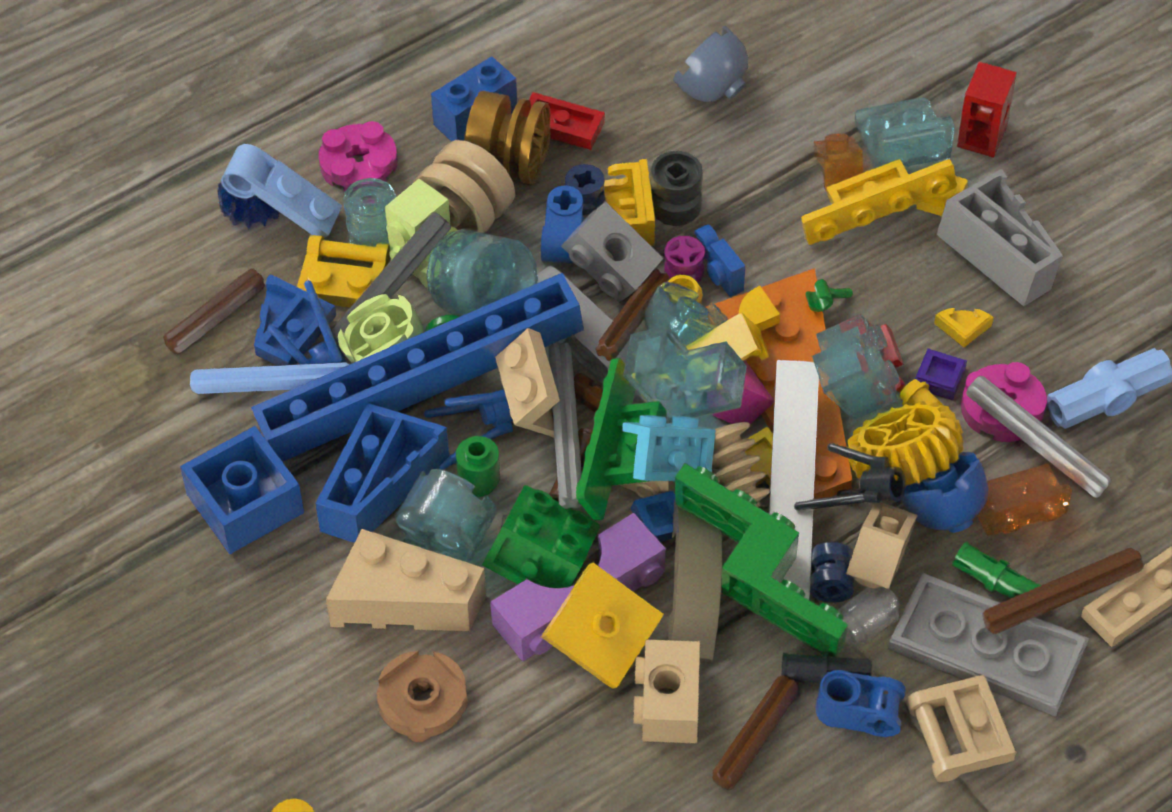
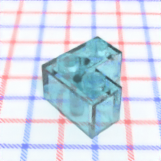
[812,314,900,420]
[623,325,747,424]

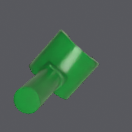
[805,279,853,312]

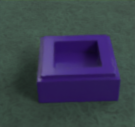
[915,348,967,400]

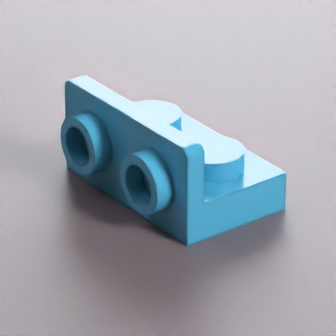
[622,415,716,481]

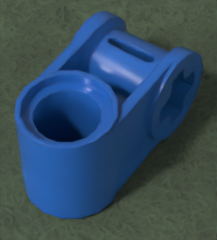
[541,185,584,263]
[815,670,906,737]

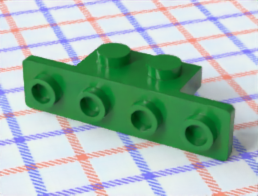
[576,358,667,521]

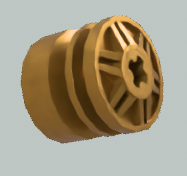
[464,91,551,184]

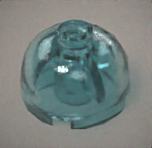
[645,282,728,360]

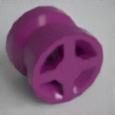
[664,236,705,283]

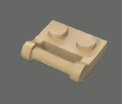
[906,675,1016,782]

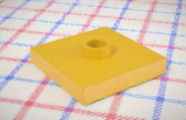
[541,563,664,689]

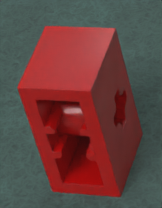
[957,62,1017,158]

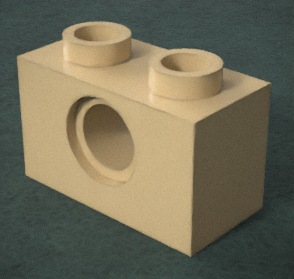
[846,502,917,589]
[634,640,700,743]

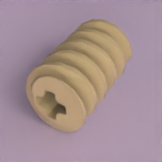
[712,422,770,509]

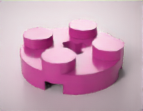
[318,121,398,193]
[961,362,1047,442]

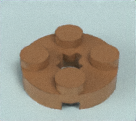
[377,651,468,742]

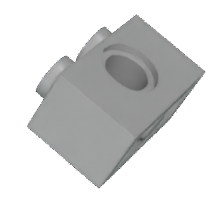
[561,201,663,302]

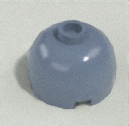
[673,25,749,102]

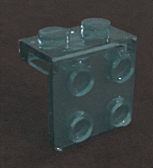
[855,98,955,169]

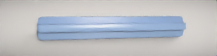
[190,362,349,394]

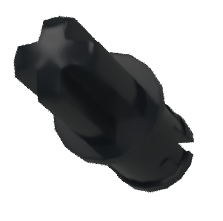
[781,652,872,683]

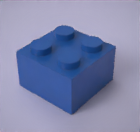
[180,426,304,554]

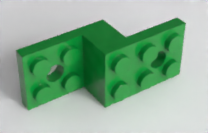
[675,463,848,657]

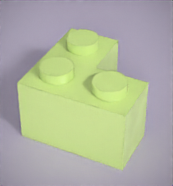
[385,179,482,300]

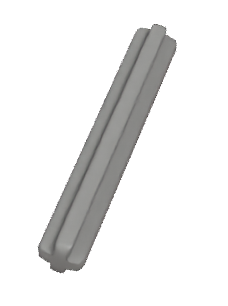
[966,376,1111,497]

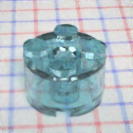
[395,469,497,562]

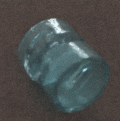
[343,178,396,247]

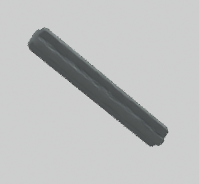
[331,212,451,343]

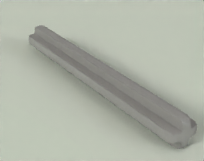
[548,342,582,509]

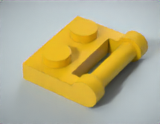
[297,235,390,308]

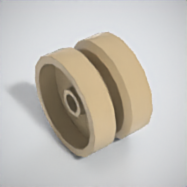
[413,140,516,242]

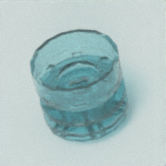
[426,229,538,316]

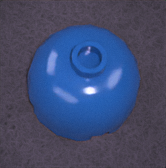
[902,452,988,533]

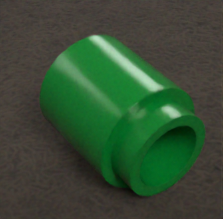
[456,436,500,497]

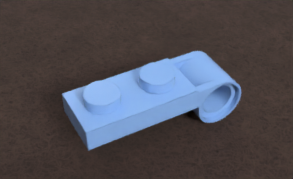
[221,144,342,238]

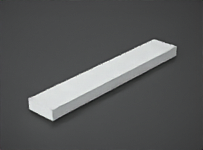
[769,360,819,600]

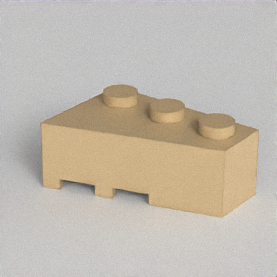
[326,529,486,631]

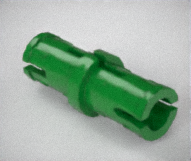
[952,542,1042,599]

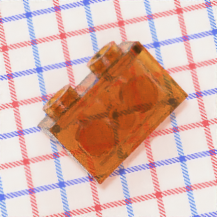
[977,464,1072,536]

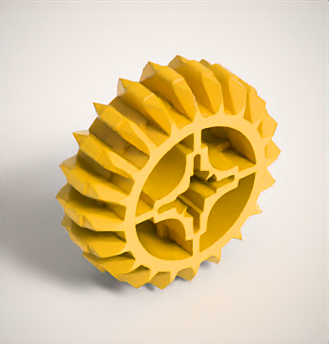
[847,401,964,486]

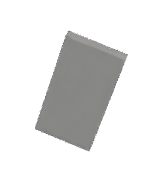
[888,573,1089,717]

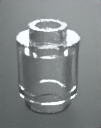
[838,586,900,648]

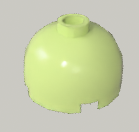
[338,294,424,363]

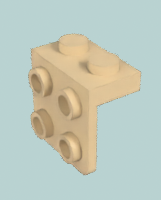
[495,328,579,437]

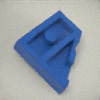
[254,274,336,366]

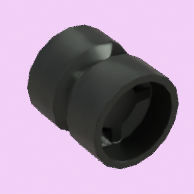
[651,151,703,226]

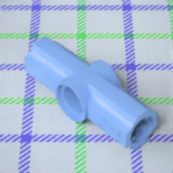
[1046,348,1172,429]

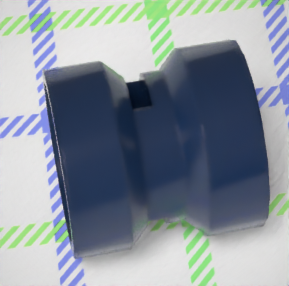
[810,542,854,603]

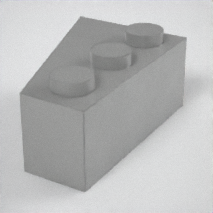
[937,168,1063,306]

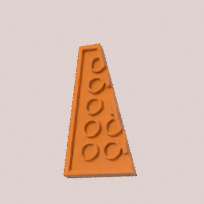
[704,268,852,499]

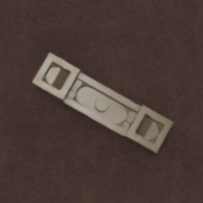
[668,498,722,664]

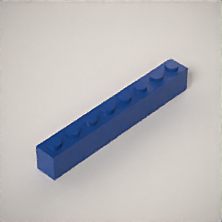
[251,273,584,462]

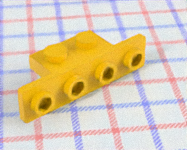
[801,159,956,245]

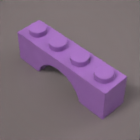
[490,513,665,661]

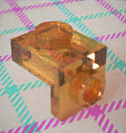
[814,133,864,192]

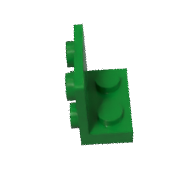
[482,485,600,588]

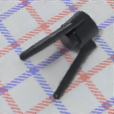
[794,443,906,510]

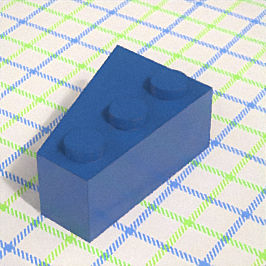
[315,403,449,543]

